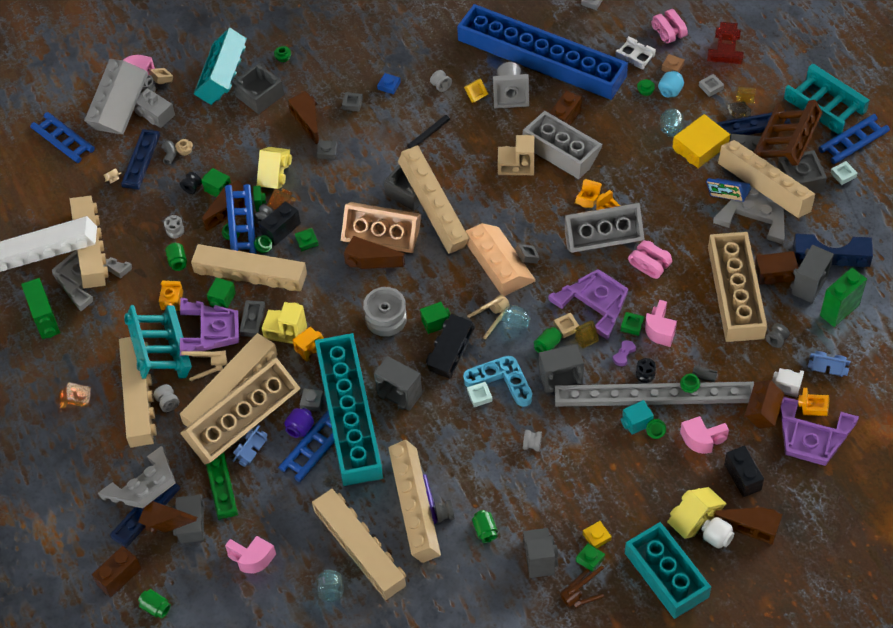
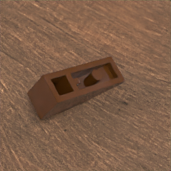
[288,91,319,145]
[202,180,245,231]
[344,236,405,269]
[138,501,198,533]
[714,507,783,545]

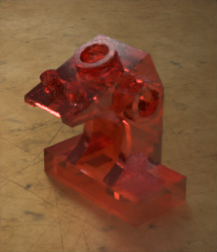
[707,22,744,64]

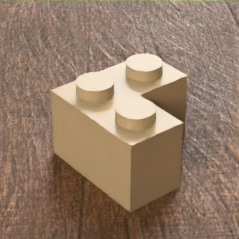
[498,135,534,175]

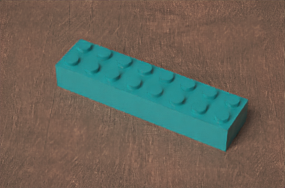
[315,333,383,486]

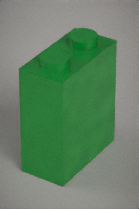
[820,268,867,327]
[21,278,60,340]

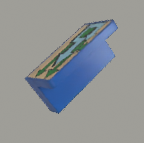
[706,178,751,202]

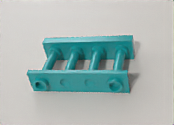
[784,63,870,134]
[124,305,192,379]

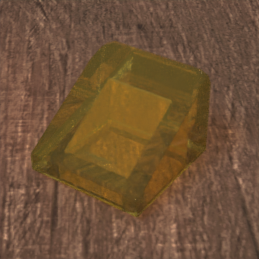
[736,86,756,103]
[575,320,598,348]

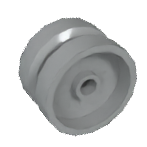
[363,287,407,336]

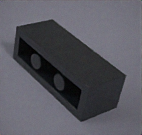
[426,314,474,379]

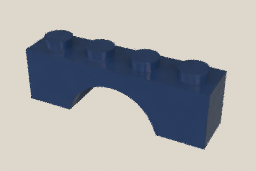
[793,234,873,267]

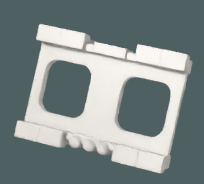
[616,36,656,70]

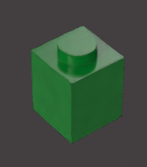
[202,168,231,197]
[207,277,236,308]
[420,302,450,334]

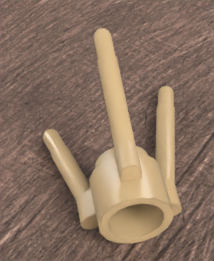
[467,295,510,339]
[181,350,227,381]

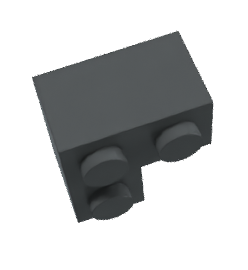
[523,528,558,578]

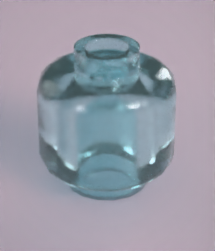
[660,109,684,137]
[501,305,531,332]
[316,570,344,602]

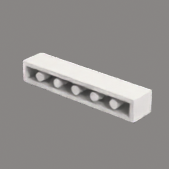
[0,216,97,272]

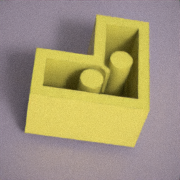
[256,147,292,189]
[262,302,307,344]
[667,487,727,539]

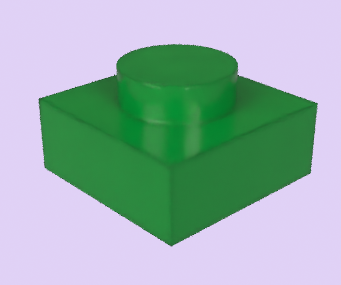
[253,186,266,212]
[295,228,319,252]
[620,312,645,336]
[576,543,605,572]

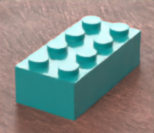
[194,27,247,105]
[625,522,711,619]

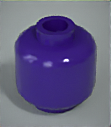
[284,408,314,438]

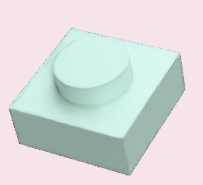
[830,161,857,185]
[467,382,492,407]

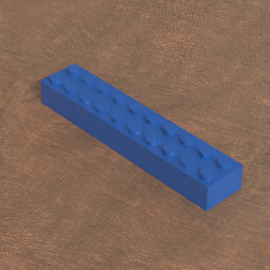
[457,4,628,100]

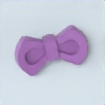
[612,340,636,366]

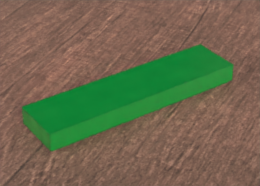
[206,452,238,520]

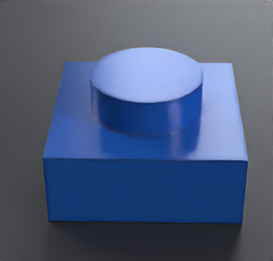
[377,73,401,95]

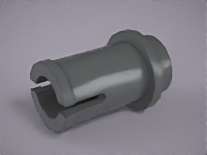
[692,364,718,382]

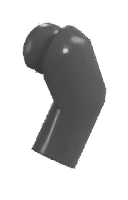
[162,140,177,165]

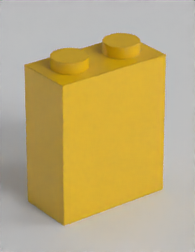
[673,114,730,169]

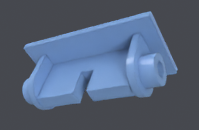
[808,351,851,377]
[232,425,268,467]

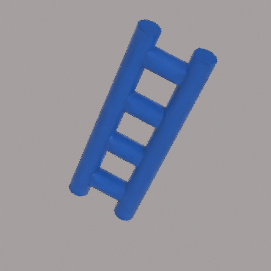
[30,112,95,163]
[818,114,890,164]
[225,184,257,254]
[278,410,334,482]

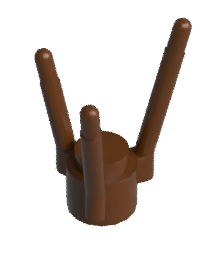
[560,566,605,609]

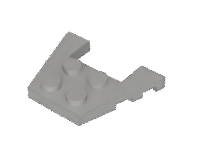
[713,186,785,244]
[52,250,132,311]
[98,446,176,508]

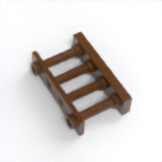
[753,100,823,166]

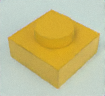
[464,79,488,103]
[583,521,612,548]

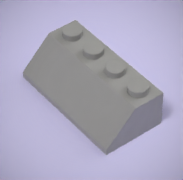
[84,59,148,135]
[522,111,602,179]
[565,203,645,253]

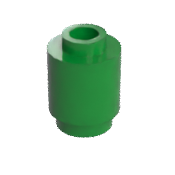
[165,243,187,271]
[534,327,562,353]
[472,510,498,543]
[138,589,171,619]

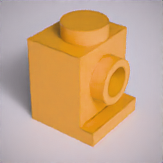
[159,281,183,311]
[293,326,324,362]

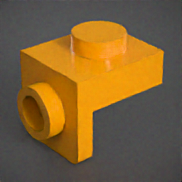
[575,179,602,208]
[596,190,621,210]
[798,388,829,416]

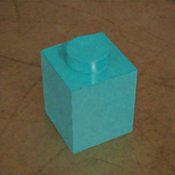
[621,400,654,435]

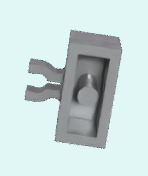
[134,88,175,128]

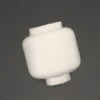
[702,517,734,549]

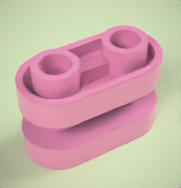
[651,9,688,44]
[628,240,672,279]

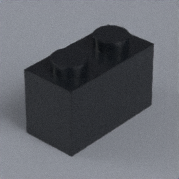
[259,201,301,246]
[724,445,764,497]

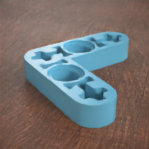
[463,356,532,407]

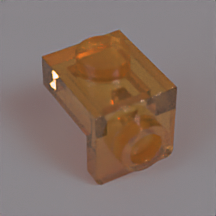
[267,188,296,211]
[58,382,91,408]

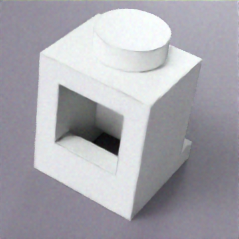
[772,368,804,398]

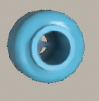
[658,71,684,98]

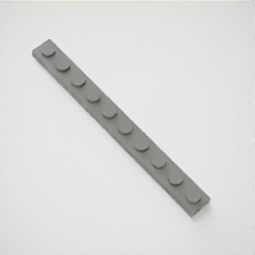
[555,382,754,407]

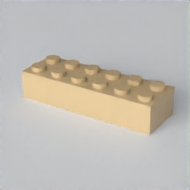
[708,232,767,342]
[180,357,301,464]

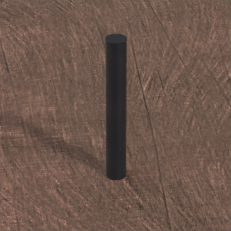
[407,115,450,149]

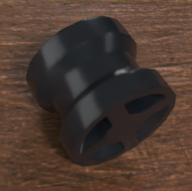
[180,172,202,195]
[636,358,656,383]

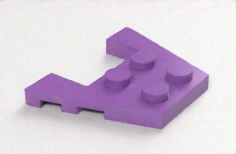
[548,269,628,340]
[180,298,239,356]
[780,397,859,466]

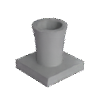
[493,62,529,109]

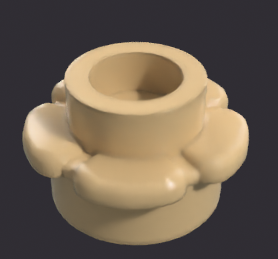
[175,139,193,156]
[103,169,121,184]

